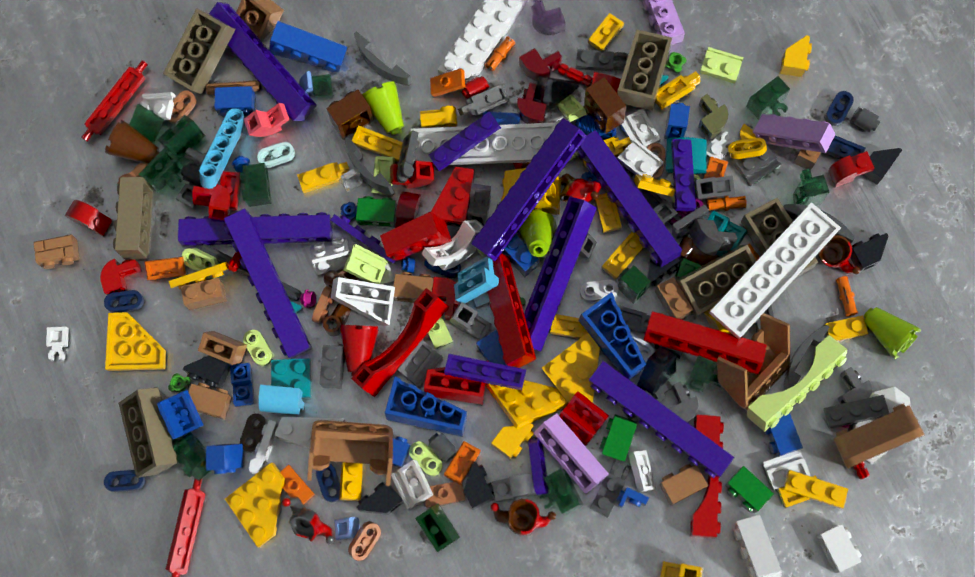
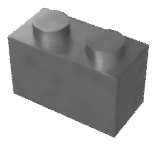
[319,345,345,389]

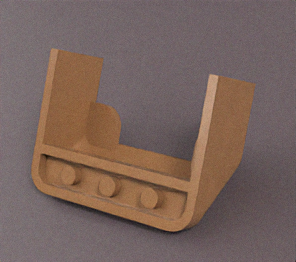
[717,313,790,410]
[834,403,925,469]
[307,420,393,486]

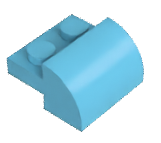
[454,256,499,304]
[259,385,305,415]

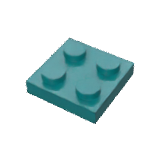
[271,358,311,398]

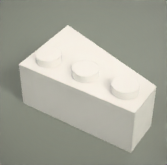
[733,515,782,577]

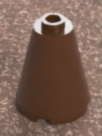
[105,120,161,164]

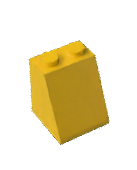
[501,168,561,215]

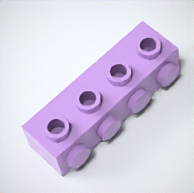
[643,0,685,45]
[753,114,835,153]
[534,414,609,494]

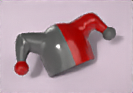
[282,497,334,544]

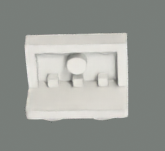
[310,237,350,275]

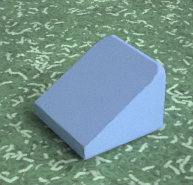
[299,71,315,96]
[334,517,360,540]

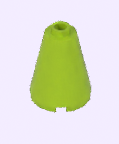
[362,81,404,136]
[519,209,557,257]
[864,307,921,359]

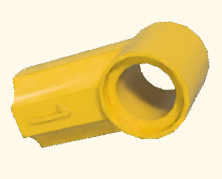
[420,106,457,128]

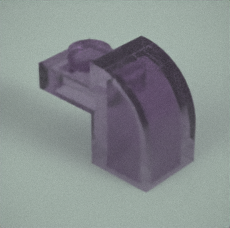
[531,0,566,35]

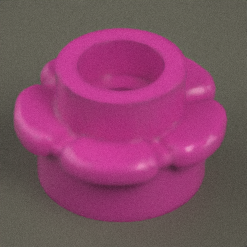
[300,289,316,308]

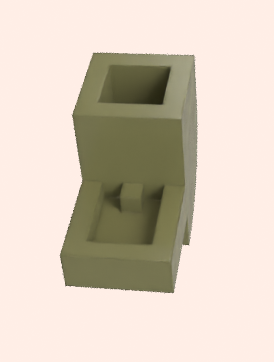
[698,94,728,141]

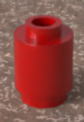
[461,76,489,100]

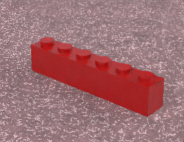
[487,254,536,368]
[644,311,767,374]

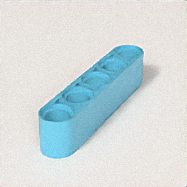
[199,108,244,189]

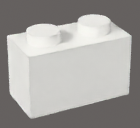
[816,524,862,573]

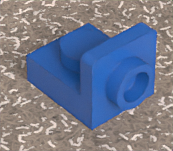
[616,487,649,508]

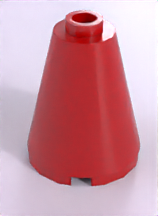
[340,325,379,376]

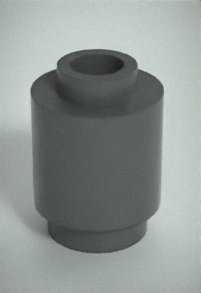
[851,107,881,132]
[428,433,457,463]

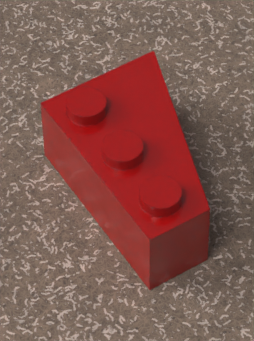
[431,167,475,227]
[380,211,452,260]
[424,360,489,405]

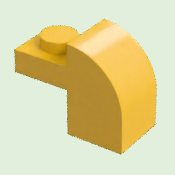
[660,561,703,577]

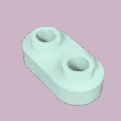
[257,142,295,168]

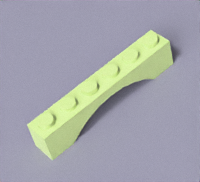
[747,335,847,432]

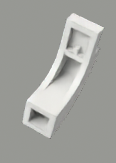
[422,220,483,270]

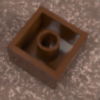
[583,77,626,134]
[326,89,374,140]

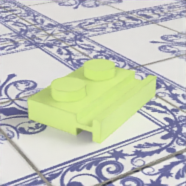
[700,47,744,84]
[343,244,388,284]

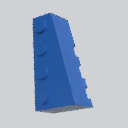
[269,21,347,73]
[578,292,646,380]
[385,376,467,437]

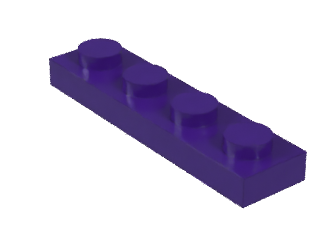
[428,111,501,171]
[671,139,696,211]
[331,214,398,264]
[444,354,526,391]

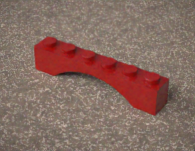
[351,288,449,397]
[690,415,724,539]

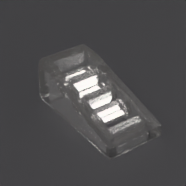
[340,167,363,192]

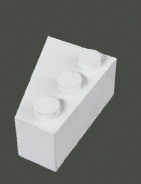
[331,277,395,326]
[274,417,347,450]

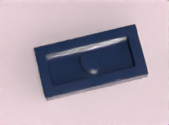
[826,135,866,159]

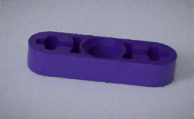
[528,438,549,495]

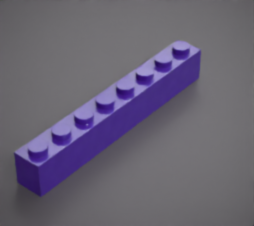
[209,2,317,121]
[471,118,587,261]
[576,130,682,267]
[524,197,597,352]
[224,208,312,358]
[178,212,332,246]
[589,361,735,478]

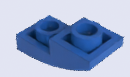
[230,363,254,407]

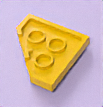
[105,312,166,371]
[542,333,600,403]
[486,380,567,429]
[225,462,285,547]

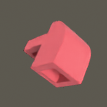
[244,103,290,137]

